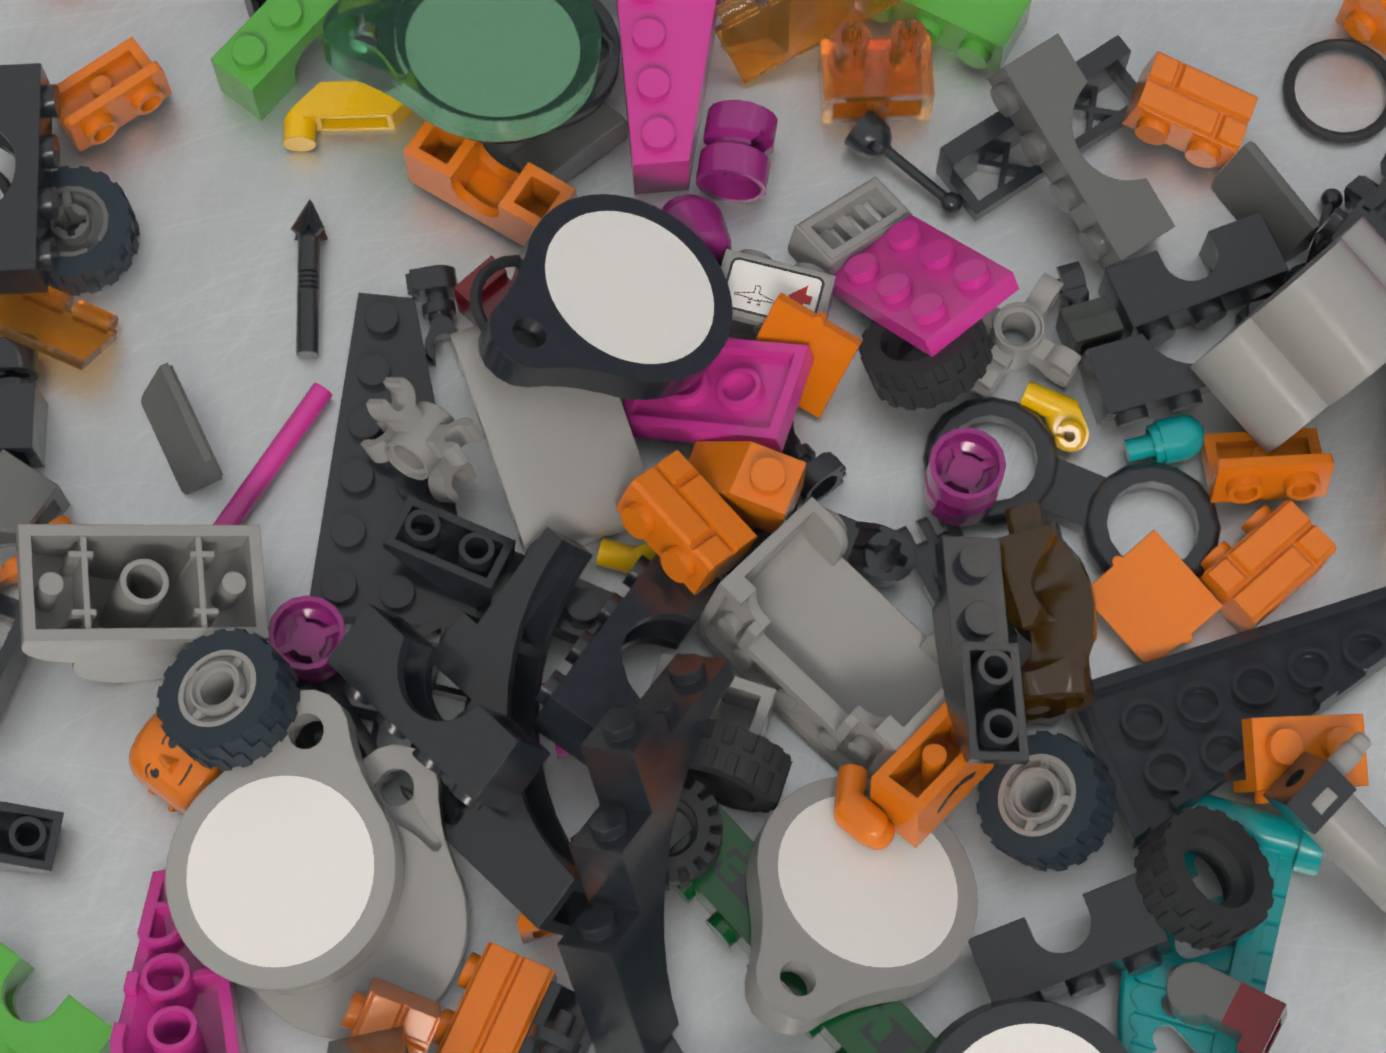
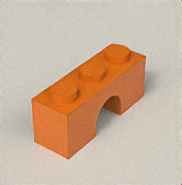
[403,115,577,247]

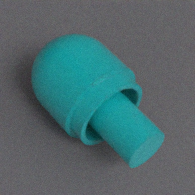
[1123,414,1205,465]

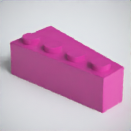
[616,0,721,195]

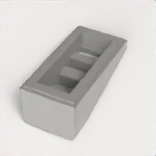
[788,176,912,275]

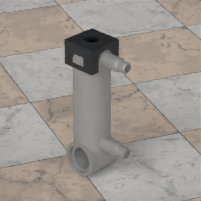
[1263,732,1386,914]

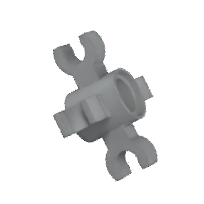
[970,272,1082,398]
[360,377,485,503]

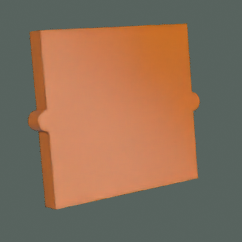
[755,293,863,418]
[1092,529,1223,663]

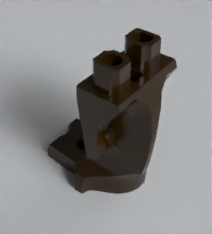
[999,502,1097,726]

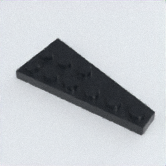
[1073,587,1386,849]

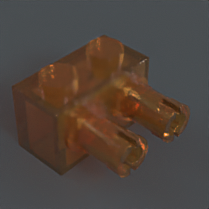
[818,19,935,124]

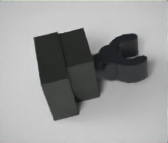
[1055,261,1124,356]

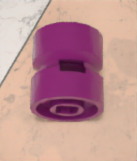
[696,100,778,203]
[922,427,1006,527]
[268,595,347,683]

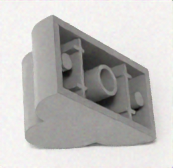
[1190,216,1386,453]
[16,524,269,683]

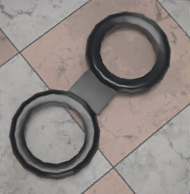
[922,396,1221,578]

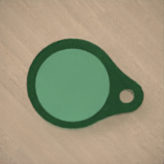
[323,0,601,142]

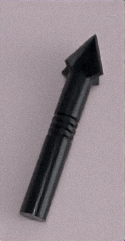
[290,199,328,359]

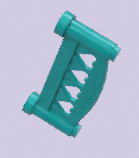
[1116,794,1324,1053]

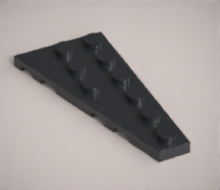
[310,293,478,634]

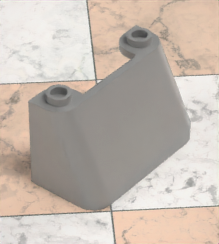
[450,326,645,555]
[697,497,946,779]

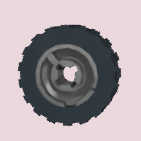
[48,166,140,296]

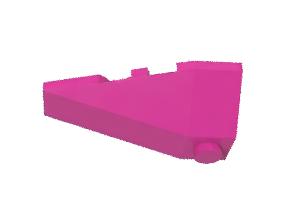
[109,869,247,1053]

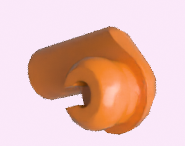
[833,764,895,850]

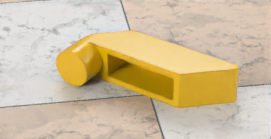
[283,80,422,152]

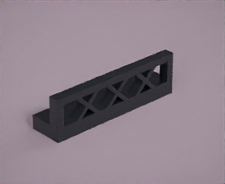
[936,35,1137,221]

